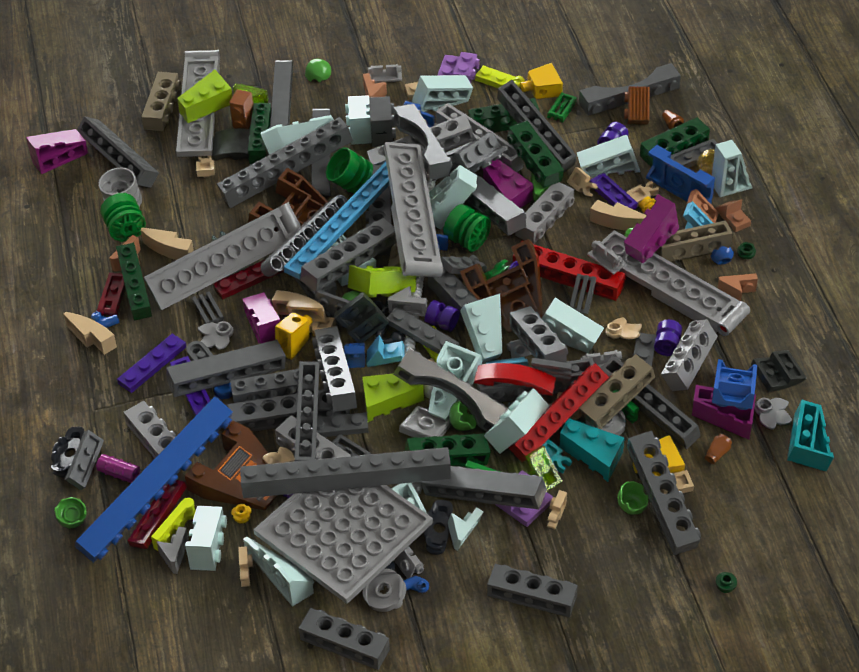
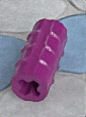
[96,454,141,483]

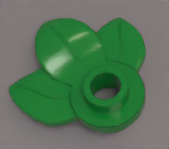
[485,259,509,280]

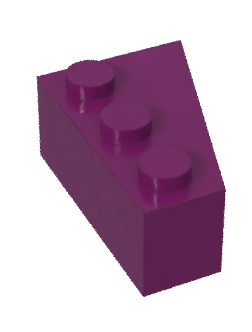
[483,159,533,208]
[242,292,280,344]

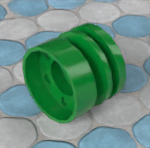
[326,147,373,194]
[100,193,146,242]
[443,204,491,252]

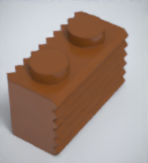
[624,86,650,124]
[229,90,253,129]

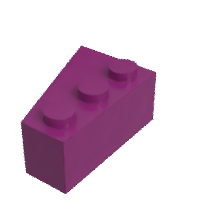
[26,129,88,174]
[624,194,679,263]
[692,385,756,440]

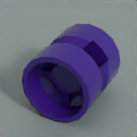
[597,122,629,145]
[425,300,460,332]
[654,319,682,356]

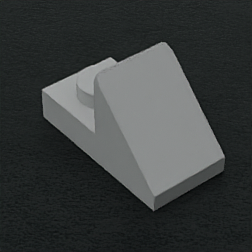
[388,286,427,316]
[157,527,189,574]

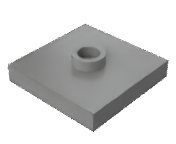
[399,406,452,438]

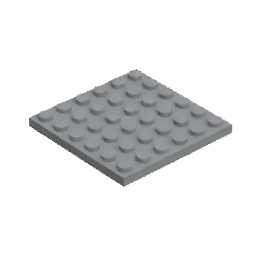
[254,453,433,604]

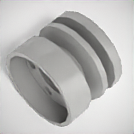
[98,167,142,207]

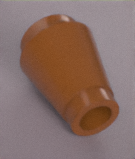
[662,110,684,130]
[705,434,732,464]

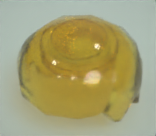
[697,149,715,175]

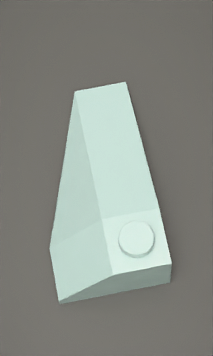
[261,115,334,155]
[428,341,483,421]
[244,537,314,607]

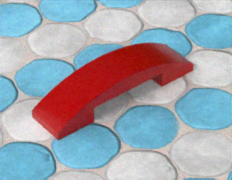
[474,363,556,396]

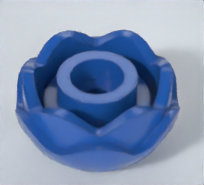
[711,246,734,265]

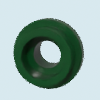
[737,242,756,259]
[715,572,737,593]

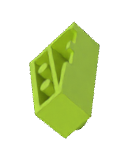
[177,69,233,123]
[348,265,417,297]
[362,373,424,422]

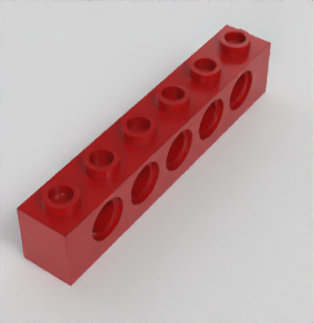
[513,241,625,301]
[508,363,609,462]

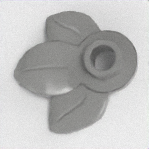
[198,321,233,350]
[754,398,792,429]

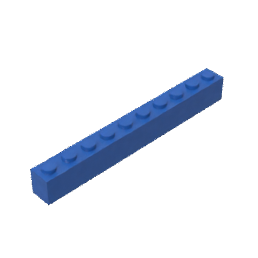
[75,396,233,563]

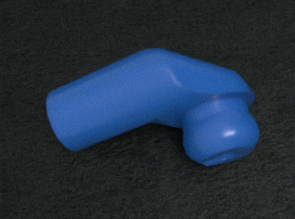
[91,311,120,328]
[403,576,429,593]

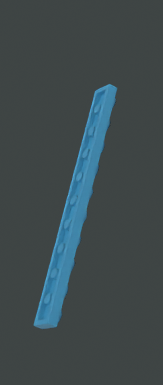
[284,162,390,279]

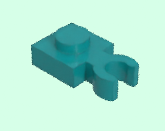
[534,439,572,474]

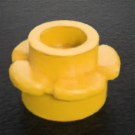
[639,196,656,213]
[231,504,252,523]

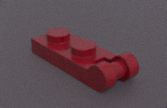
[97,273,126,316]

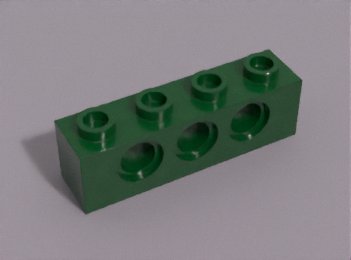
[468,98,540,133]
[248,103,272,165]
[640,117,710,167]
[507,120,564,188]
[116,242,152,321]
[404,434,491,467]

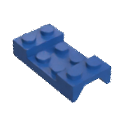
[646,145,715,204]
[712,359,757,410]

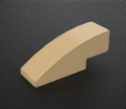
[590,200,647,231]
[141,228,194,260]
[272,290,327,322]
[63,312,117,355]

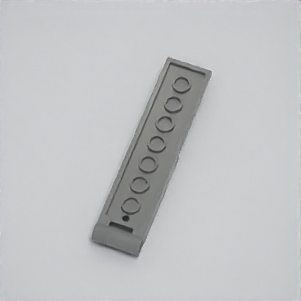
[176,50,220,157]
[384,142,443,277]
[143,202,301,310]
[602,230,750,336]

